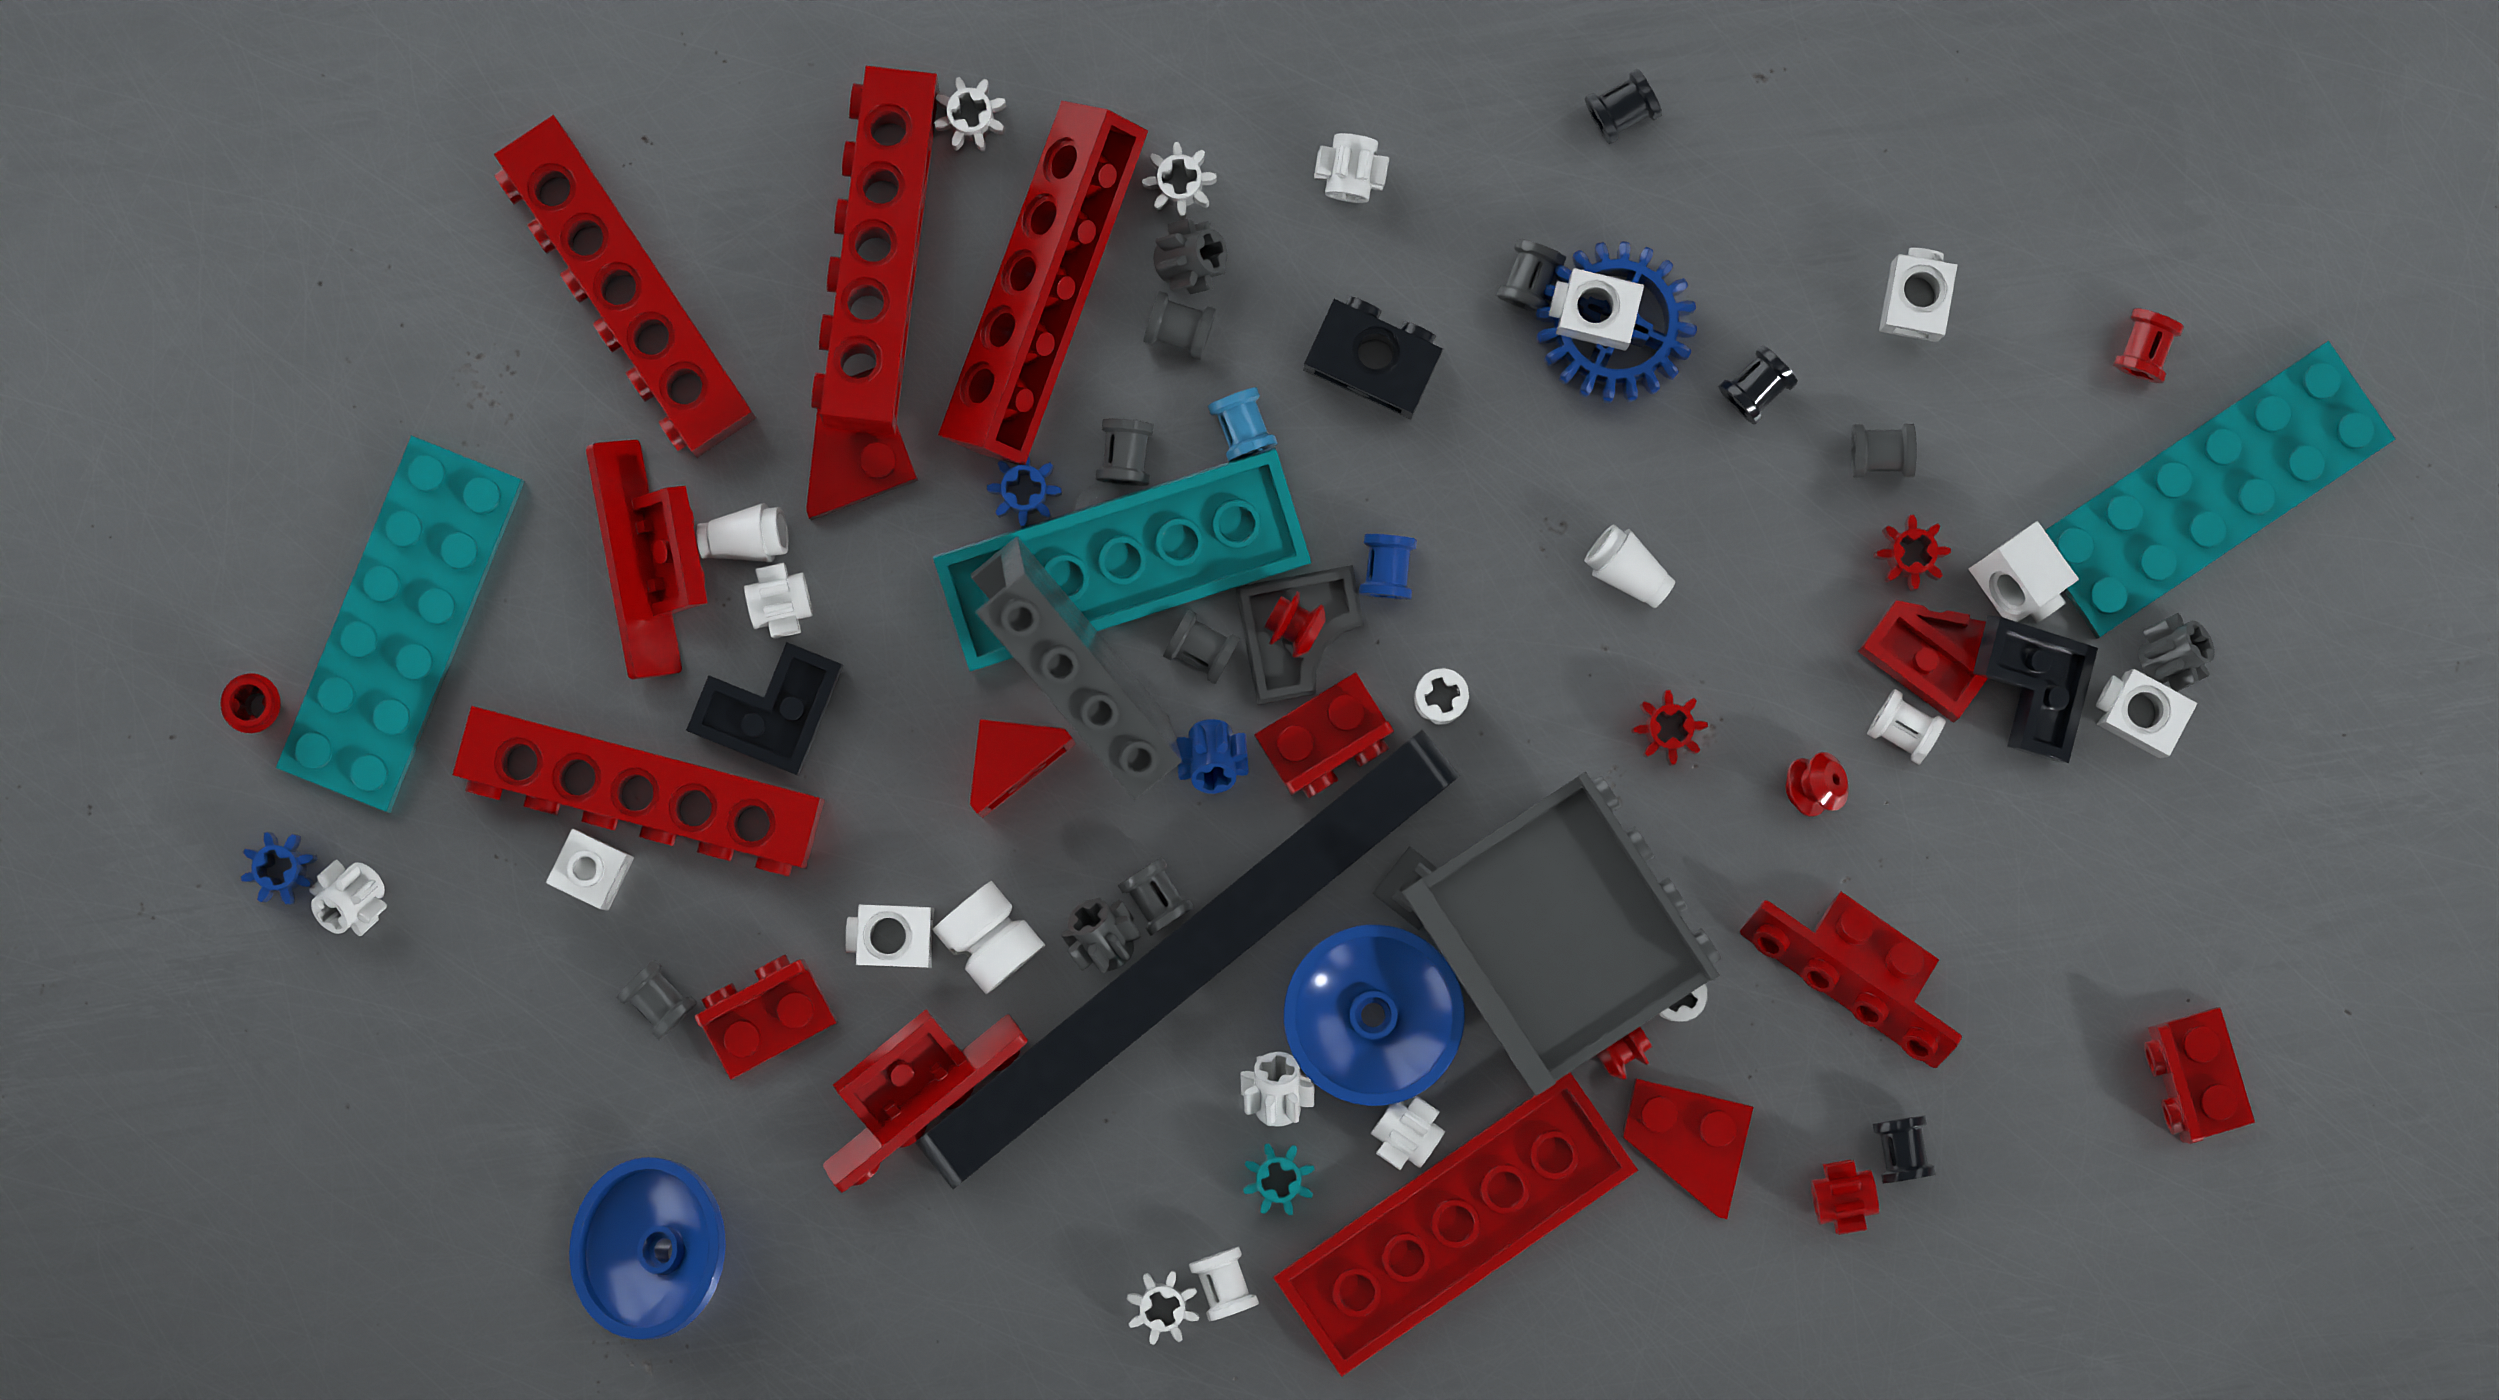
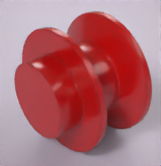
[1264,591,1326,658]
[1785,752,1849,817]
[1596,1026,1653,1080]

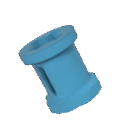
[1208,387,1278,462]

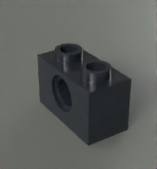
[1303,296,1443,420]

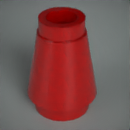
[220,673,281,733]

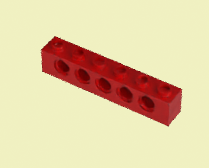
[811,66,939,435]
[938,100,1148,465]
[494,115,757,458]
[452,706,825,877]

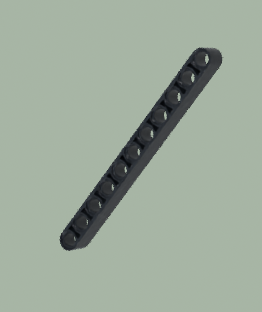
[915,730,1460,1189]

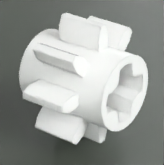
[934,77,1007,152]
[1314,133,1389,203]
[1142,142,1217,220]
[744,563,813,639]
[309,860,387,936]
[1241,1052,1315,1126]
[1370,1095,1445,1170]
[1126,1270,1199,1345]

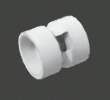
[932,881,1046,995]

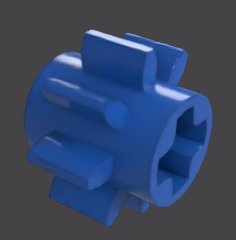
[987,456,1062,528]
[1176,719,1249,794]
[241,832,318,905]

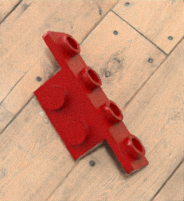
[586,439,708,680]
[1740,891,1962,1068]
[823,1009,1028,1193]

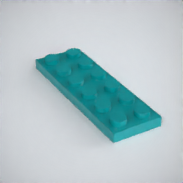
[2044,341,2396,639]
[276,436,525,813]
[933,448,1312,672]

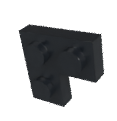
[1973,616,2098,763]
[686,642,844,776]

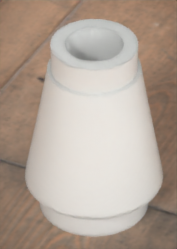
[696,503,789,562]
[1584,524,1676,609]

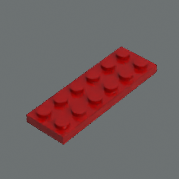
[1273,1072,1639,1377]

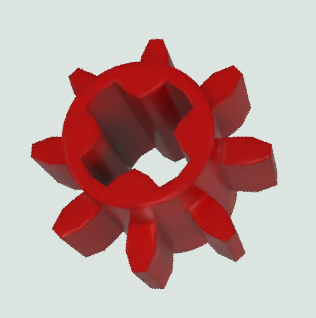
[1874,515,1951,591]
[1632,690,1708,766]
[1811,1159,1879,1235]

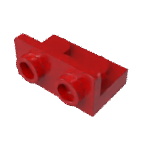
[1254,672,1394,799]
[694,954,838,1080]
[2144,1007,2255,1144]

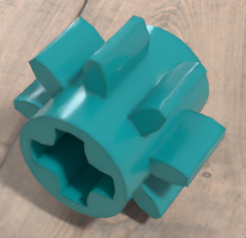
[1243,1143,1315,1216]

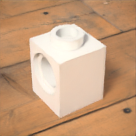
[1879,248,1958,342]
[1549,268,1644,351]
[1968,521,2079,624]
[2096,669,2198,759]
[546,829,634,910]
[846,904,934,968]

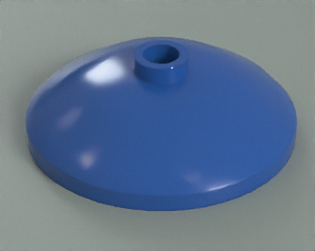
[1284,925,1465,1106]
[569,1157,726,1340]

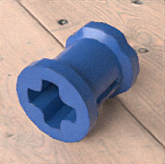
[1359,534,1417,600]

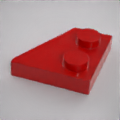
[806,367,918,520]
[1858,600,1988,723]
[1621,1078,1754,1219]

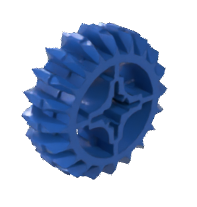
[1535,241,1697,403]

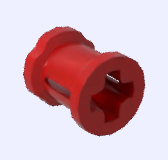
[2113,308,2184,384]

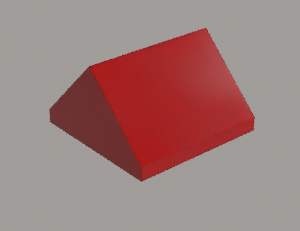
[970,719,1076,818]

